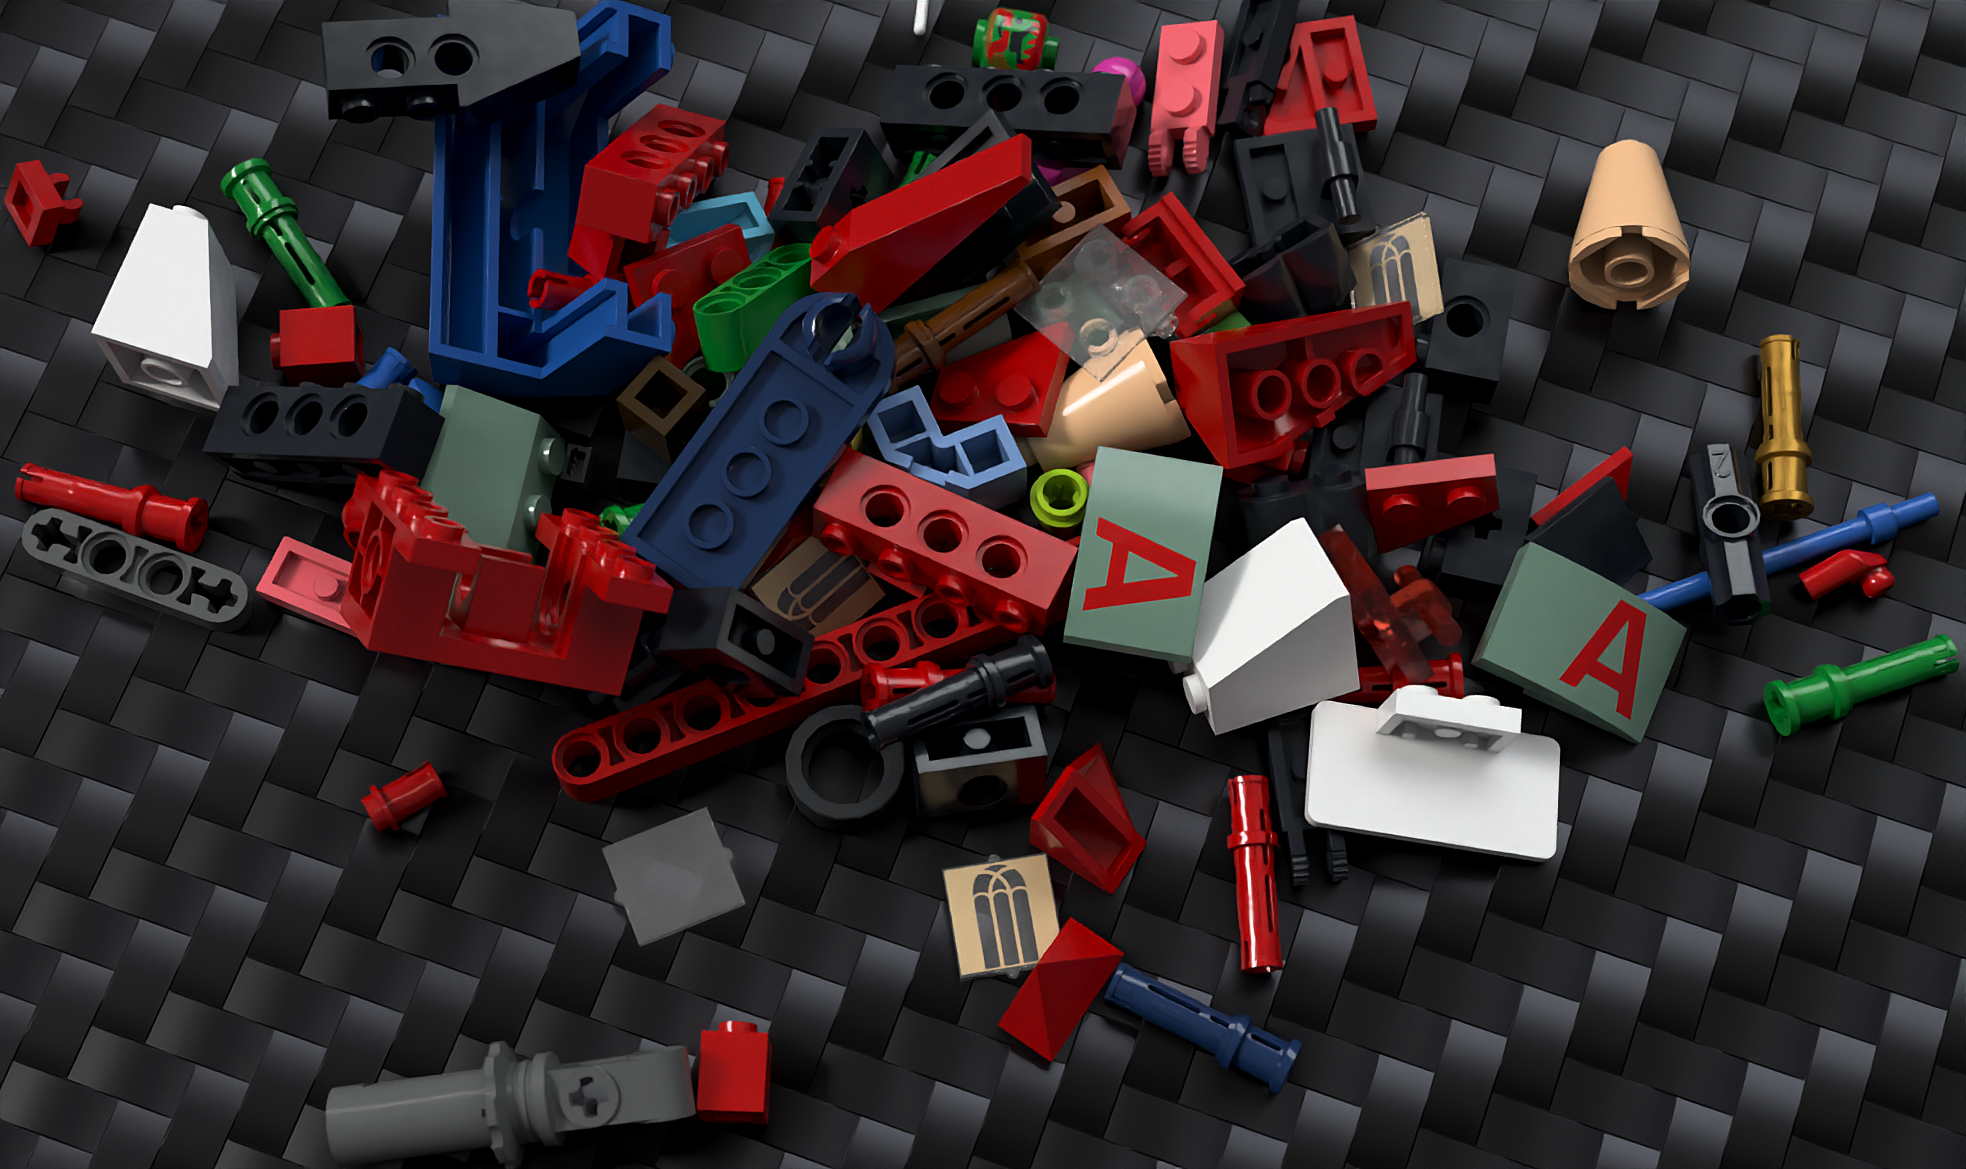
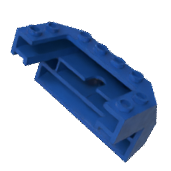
[429,0,676,398]

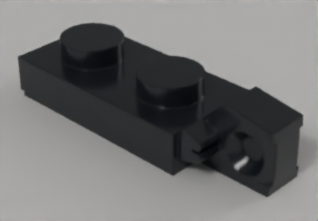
[1218,0,1300,140]

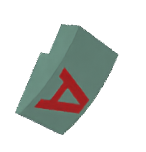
[1063,446,1224,664]
[1471,542,1687,744]

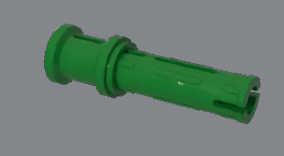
[220,158,353,308]
[1764,634,1960,736]

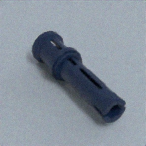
[1104,962,1304,1096]

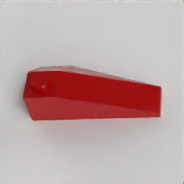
[809,133,1032,319]
[1169,300,1417,469]

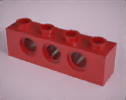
[575,103,730,244]
[813,447,1079,638]

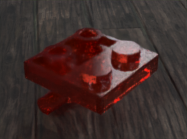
[1318,524,1462,685]

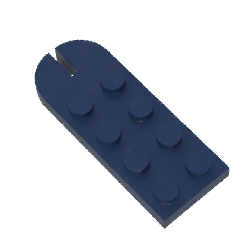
[619,292,897,593]

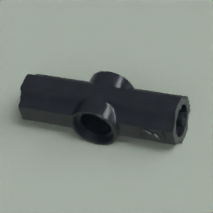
[1689,443,1771,626]

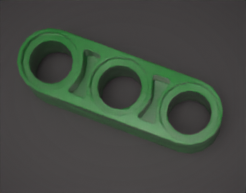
[693,243,819,372]

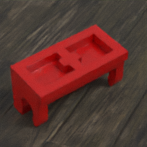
[1112,191,1246,340]

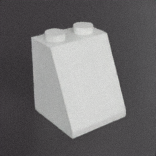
[91,203,239,412]
[1167,517,1360,735]

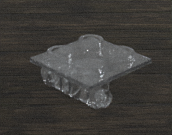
[1014,222,1188,383]

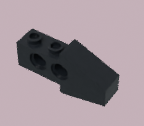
[322,0,581,136]

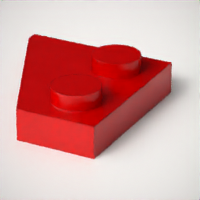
[1262,15,1378,136]
[623,223,751,370]
[929,323,1076,438]
[1365,454,1500,554]

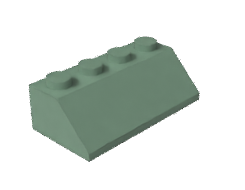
[420,385,566,666]

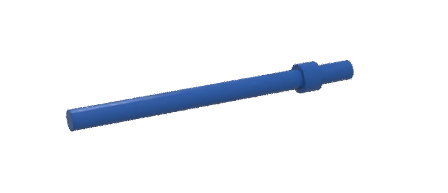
[1636,492,1940,612]

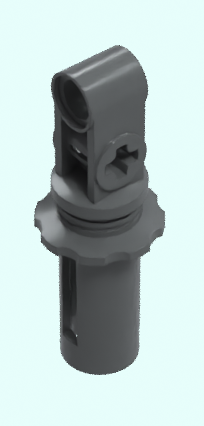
[326,1041,696,1169]

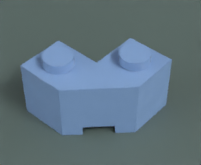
[863,385,1027,511]

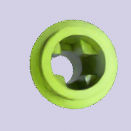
[1030,469,1090,541]

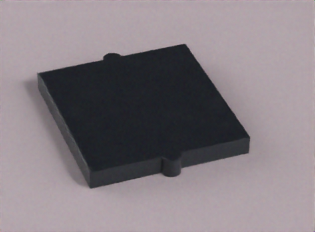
[1524,475,1653,586]

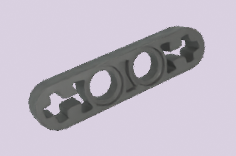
[21,508,255,633]

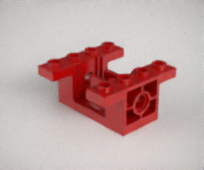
[340,469,674,696]

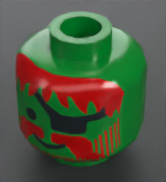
[972,8,1060,71]

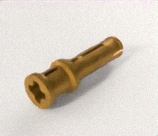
[1755,334,1814,521]

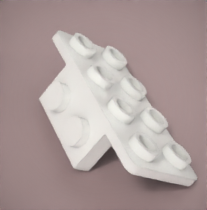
[1304,685,1560,862]

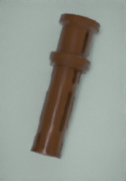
[885,257,1042,397]

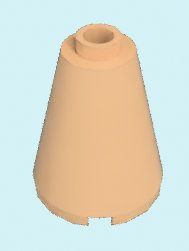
[1567,140,1692,310]
[1013,326,1192,473]

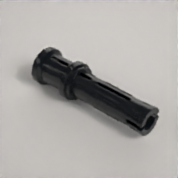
[860,633,1054,752]

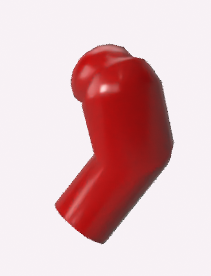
[1798,549,1895,602]

